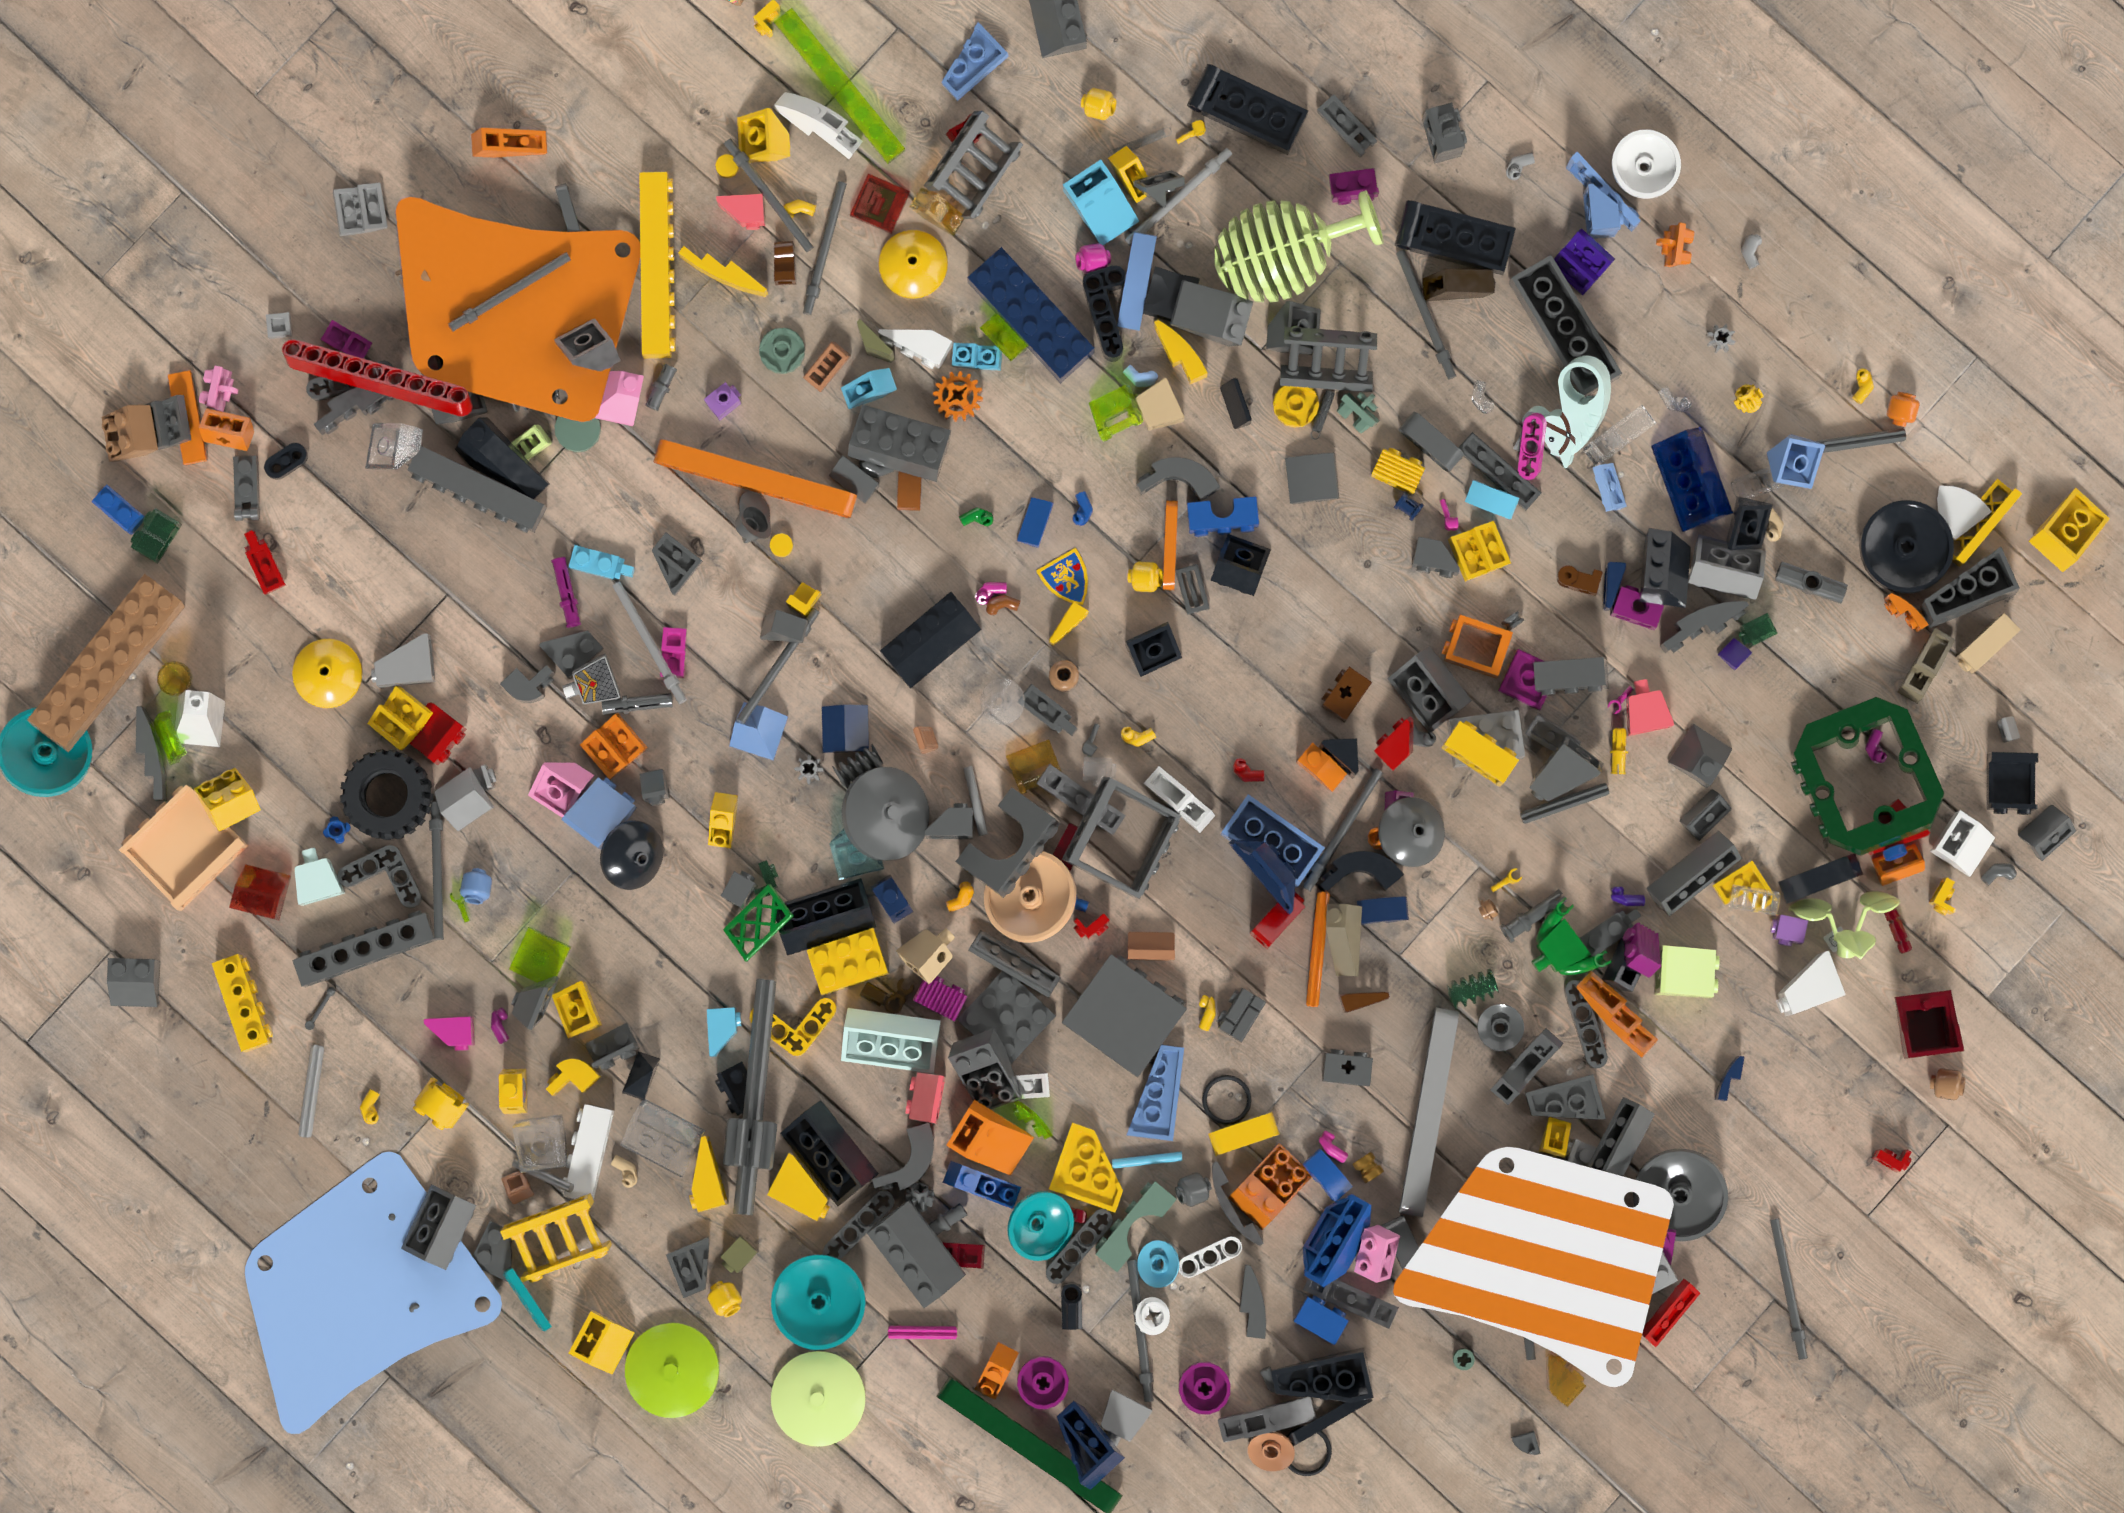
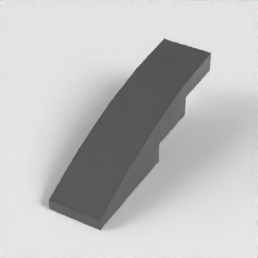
[136,706,167,801]

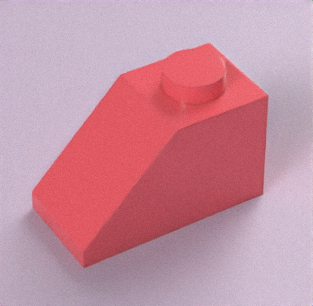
[716,194,765,230]

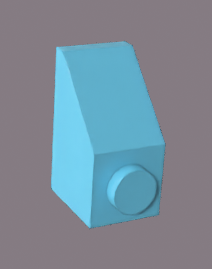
[841,368,897,409]
[707,1007,742,1057]

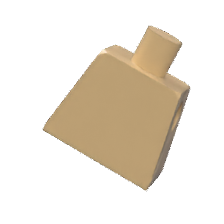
[1126,378,1185,431]
[896,928,955,984]

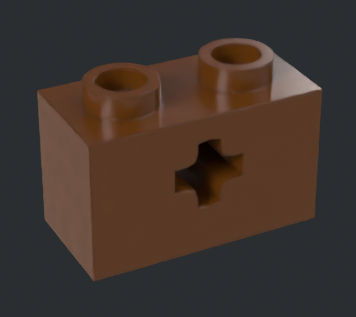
[1321,666,1372,723]

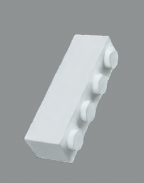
[561,1104,614,1200]

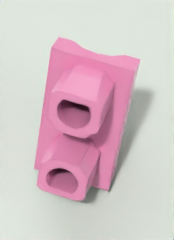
[199,366,238,412]

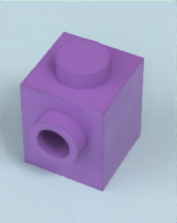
[704,382,741,421]
[1770,915,1808,947]

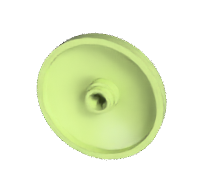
[771,1351,866,1446]

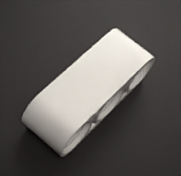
[1179,1236,1242,1278]

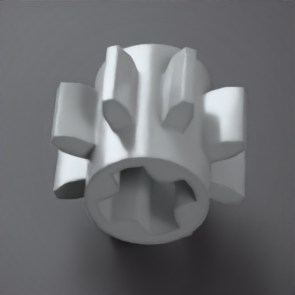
[1706,324,1736,353]
[794,755,824,785]

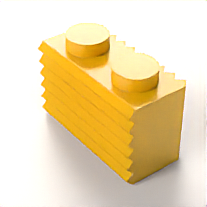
[1371,448,1425,495]

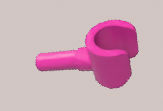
[1440,499,1458,531]
[1608,686,1634,714]

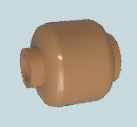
[1049,660,1079,692]
[1930,1068,1966,1101]

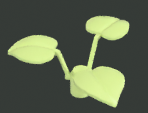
[1788,891,1900,959]

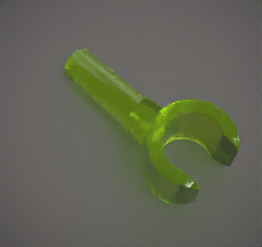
[450,889,470,923]

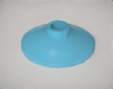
[1137,1240,1179,1288]

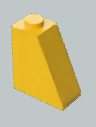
[767,1153,830,1221]

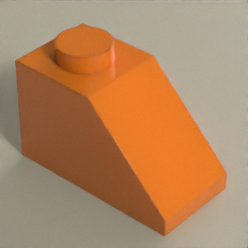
[1296,743,1347,792]

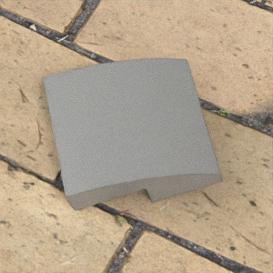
[333,183,388,236]

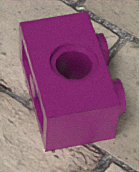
[1610,585,1664,630]

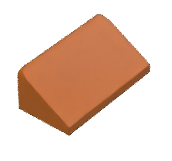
[1872,844,1925,886]

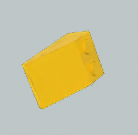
[2029,488,2110,572]
[689,1136,729,1212]

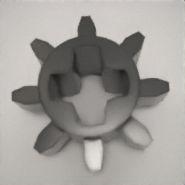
[905,1183,934,1212]

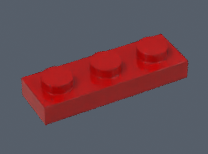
[1642,1279,1700,1347]

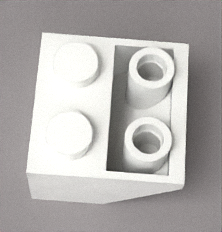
[1930,810,1995,877]

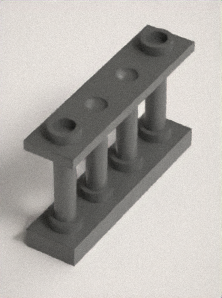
[924,111,1024,219]
[1280,326,1377,392]

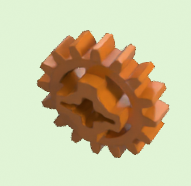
[933,371,983,422]

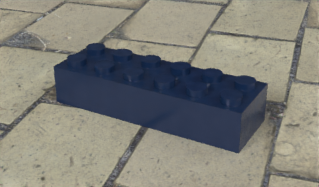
[967,247,1095,384]

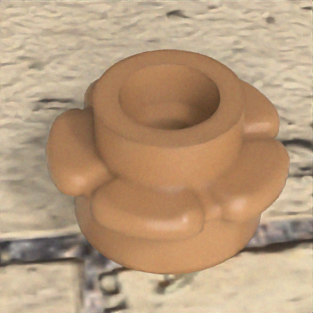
[1478,899,1499,921]

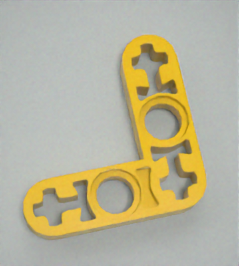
[749,998,837,1056]

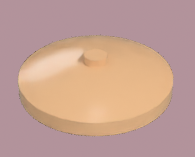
[984,851,1076,943]

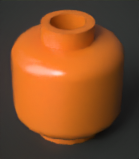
[1887,391,1920,427]

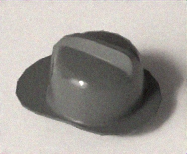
[735,491,771,543]

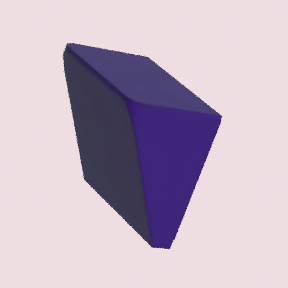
[1718,638,1752,671]

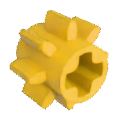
[1733,384,1764,413]

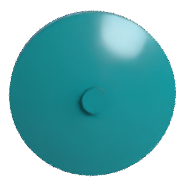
[0,707,92,797]
[771,1255,866,1350]

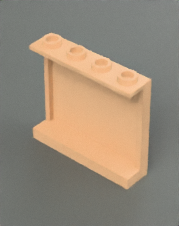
[119,785,248,911]

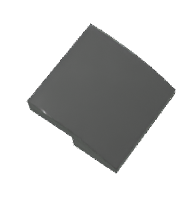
[146,395,191,450]
[1285,453,1340,505]

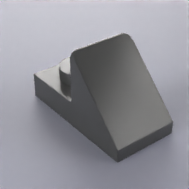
[1133,170,1185,208]

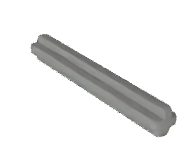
[298,1045,324,1138]

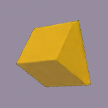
[552,981,602,1039]

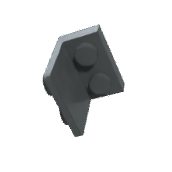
[585,1023,640,1071]

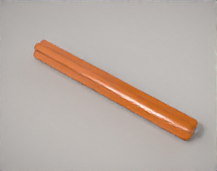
[1306,891,1330,1007]

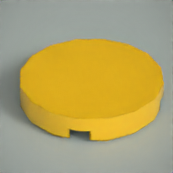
[1273,386,1319,428]

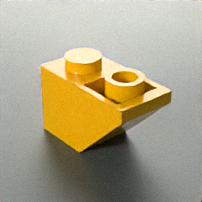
[708,792,738,848]

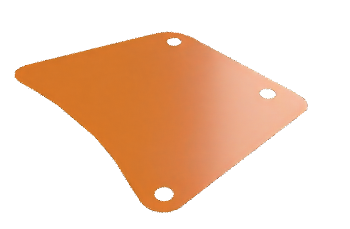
[396,197,641,422]

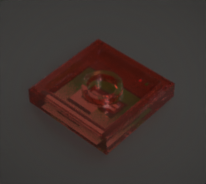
[850,174,910,234]

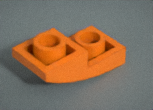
[1884,593,1929,632]

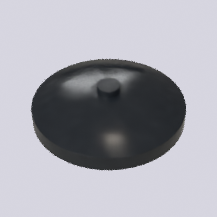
[1859,500,1954,593]

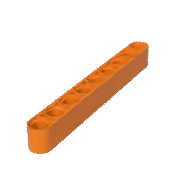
[653,439,857,518]

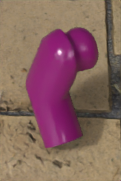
[1865,729,1887,763]

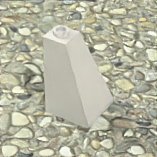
[173,690,225,747]

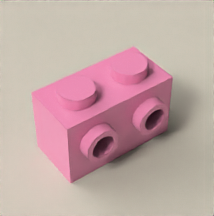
[1354,1225,1400,1283]

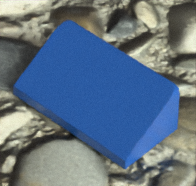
[1017,497,1054,548]

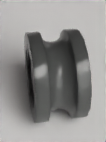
[1501,611,1524,631]

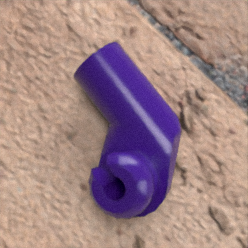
[1610,887,1645,906]

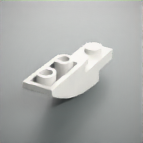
[772,92,863,159]

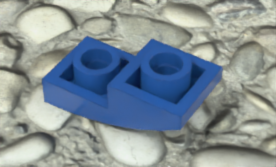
[1302,1149,1353,1202]

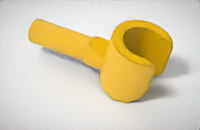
[1176,120,1206,144]
[1490,868,1522,892]

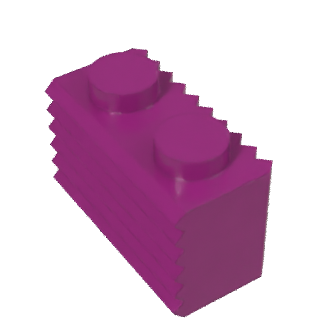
[1623,922,1661,978]
[913,976,967,1022]

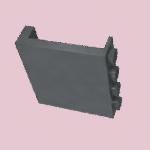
[1062,954,1187,1078]

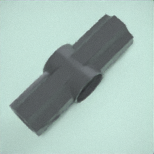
[1774,561,1848,604]

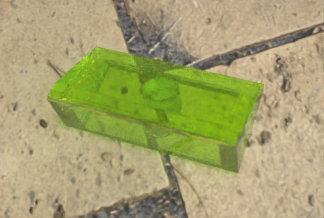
[979,313,1028,361]

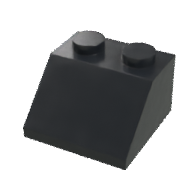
[1210,534,1271,596]

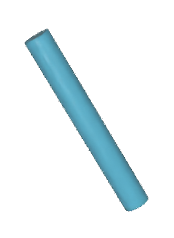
[1112,1151,1183,1169]

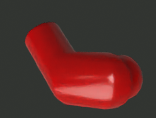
[1233,758,1264,782]

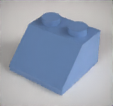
[1583,184,1623,239]

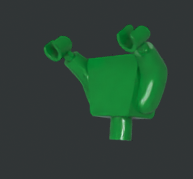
[1531,897,1612,975]

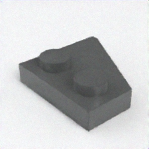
[539,630,604,679]

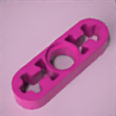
[1518,413,1547,480]

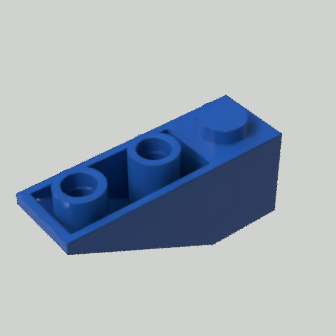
[942,1161,1021,1209]

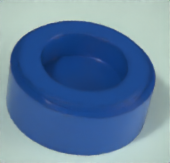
[1882,844,1907,861]

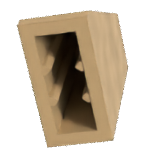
[1956,613,2021,673]

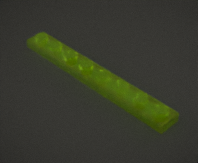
[774,8,906,164]

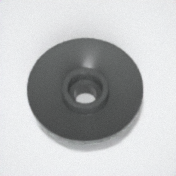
[1477,1004,1524,1051]

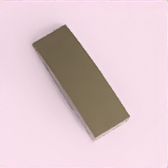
[1897,628,1955,704]

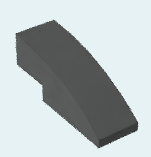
[1239,1265,1266,1339]

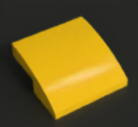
[1447,521,1511,582]
[367,686,433,750]

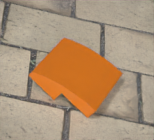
[580,713,648,780]

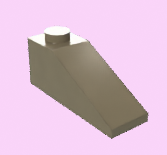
[1326,904,1362,976]

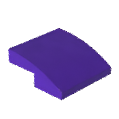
[1554,228,1615,295]

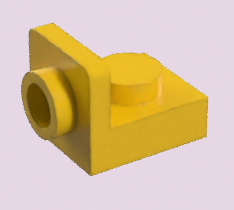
[753,0,781,38]
[1929,877,1956,916]

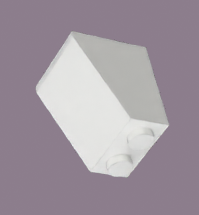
[1776,951,1846,1016]

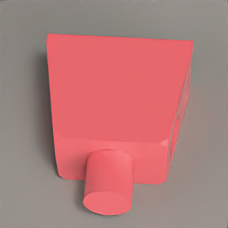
[1626,679,1674,736]

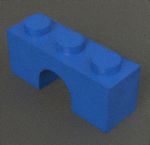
[1187,497,1259,537]

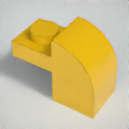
[546,1059,601,1096]

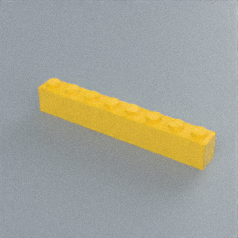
[639,172,676,359]

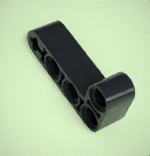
[1083,265,1125,362]

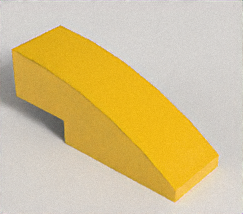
[1154,320,1208,385]

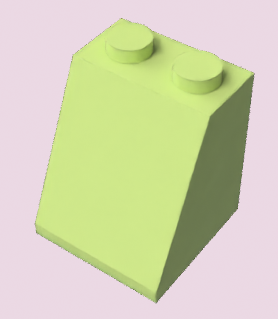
[1654,945,1720,998]

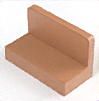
[1128,932,1175,961]

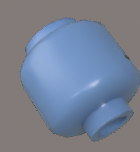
[460,868,492,905]

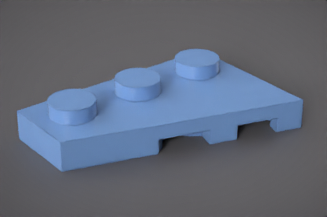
[942,22,1009,101]

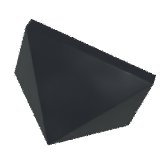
[622,1051,660,1100]

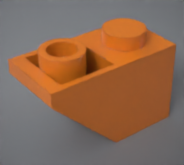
[975,1342,1019,1400]

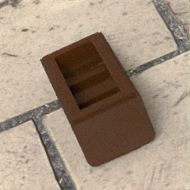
[1339,992,1390,1013]

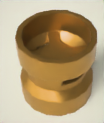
[1352,1151,1384,1184]

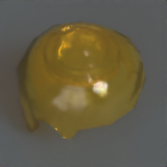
[157,661,193,696]

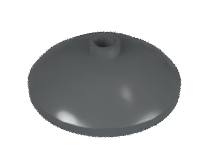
[1378,797,1445,867]

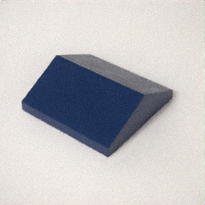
[822,705,869,753]

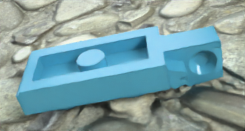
[569,545,635,580]

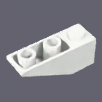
[878,329,953,369]

